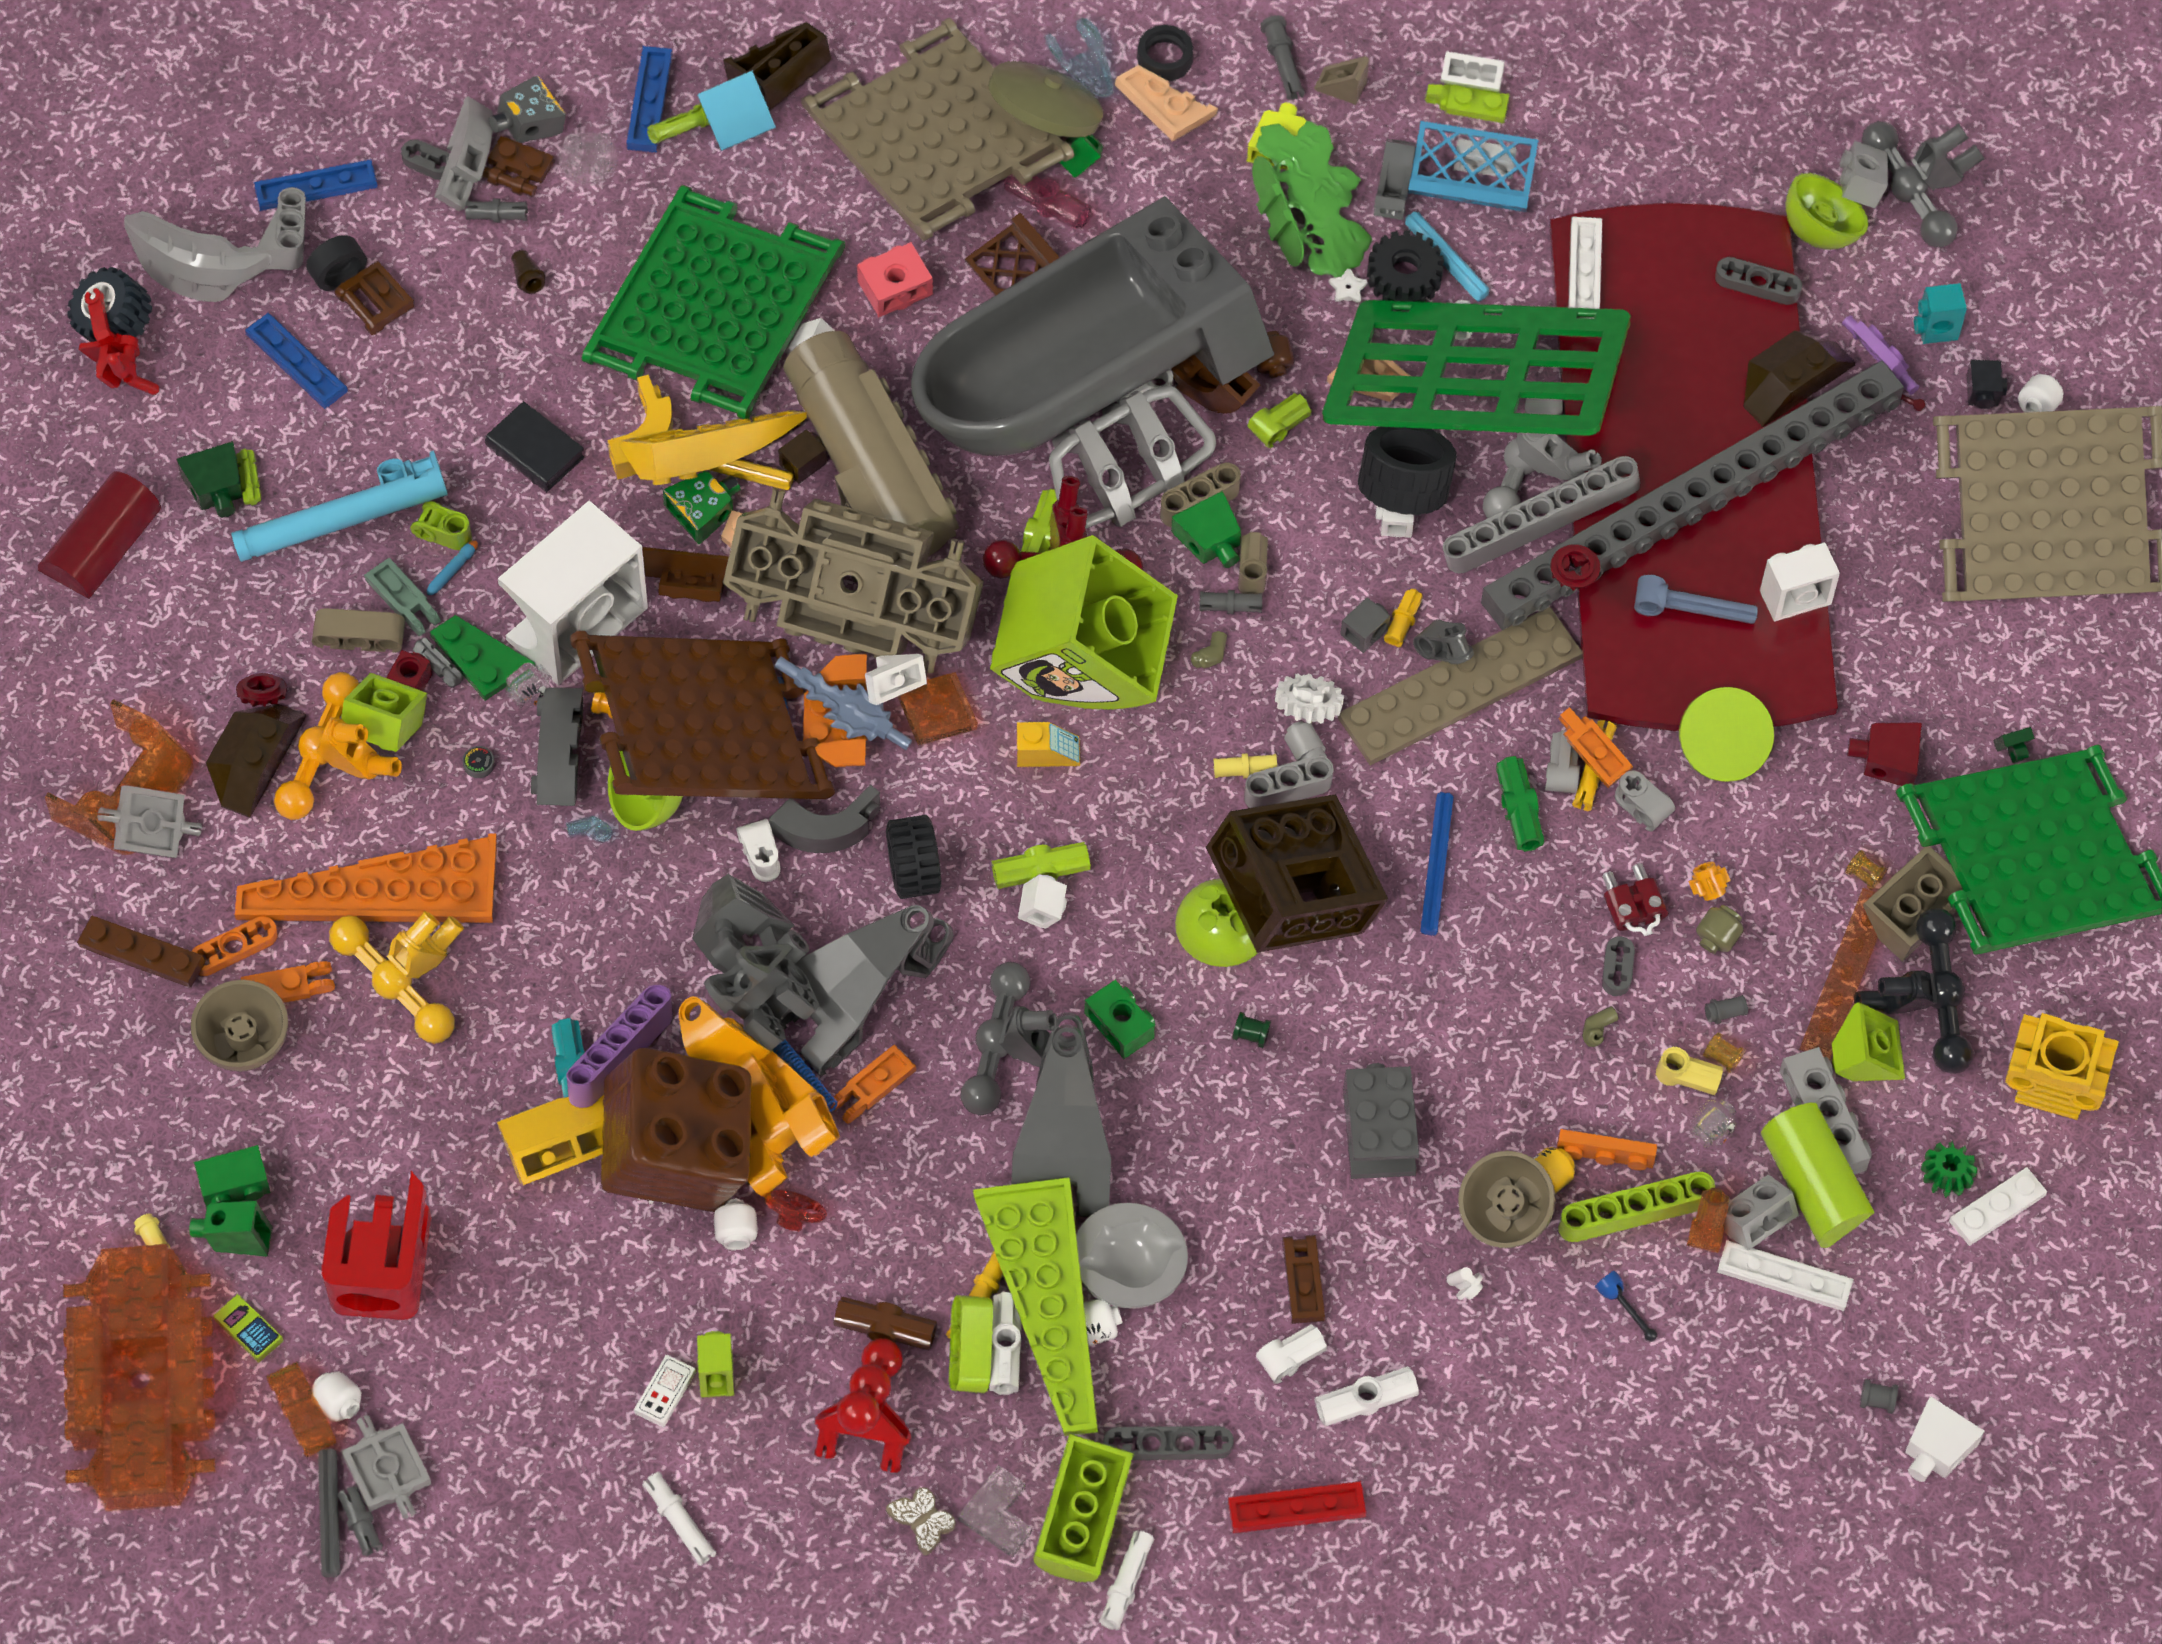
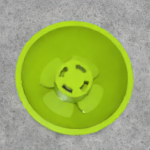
[1785,173,1868,250]
[608,751,683,831]
[1175,878,1258,967]

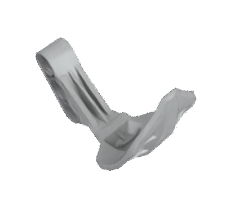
[124,188,305,302]

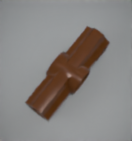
[834,1296,937,1351]

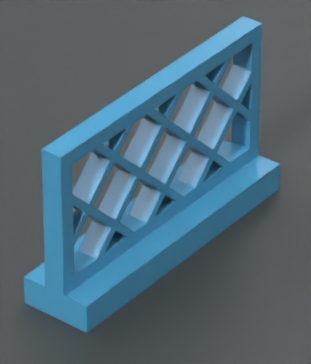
[1408,121,1538,212]

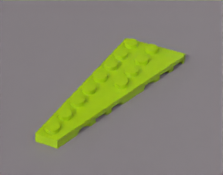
[973,1178,1098,1436]

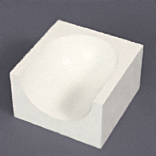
[498,501,648,686]

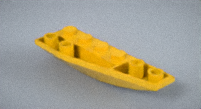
[497,1094,604,1185]

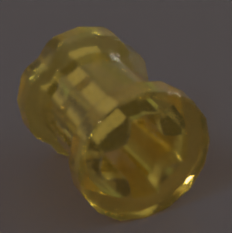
[1845,850,1888,891]
[1703,1032,1746,1074]

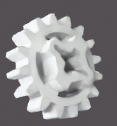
[1275,674,1344,724]

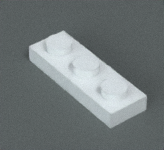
[1949,1167,2047,1246]

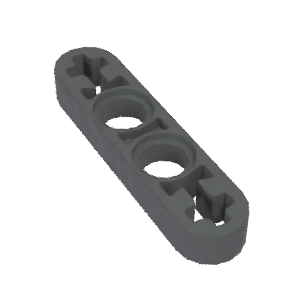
[1103,1426,1234,1460]

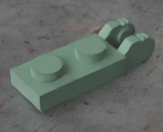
[364,558,441,636]

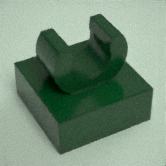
[1993,727,2035,763]

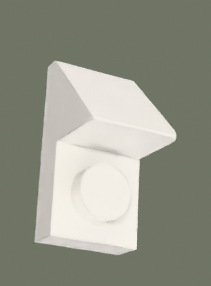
[865,654,927,705]

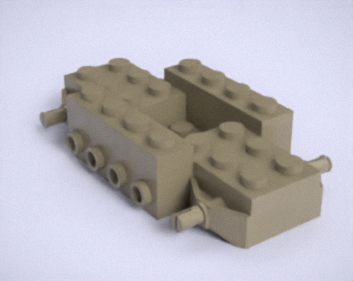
[723,488,984,673]

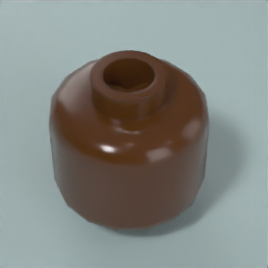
[1256,331,1294,378]

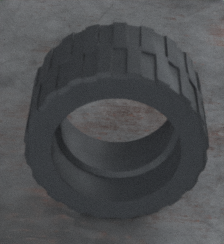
[1358,427,1457,515]

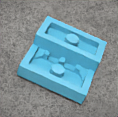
[697,71,776,151]

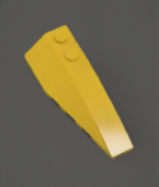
[619,410,807,485]

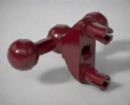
[983,476,1143,579]

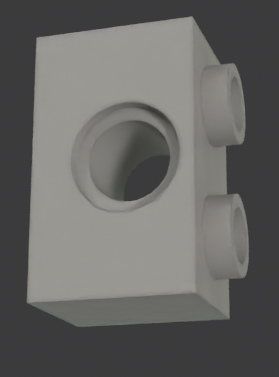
[1839,141,1888,208]

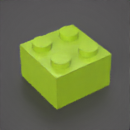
[341,672,428,752]

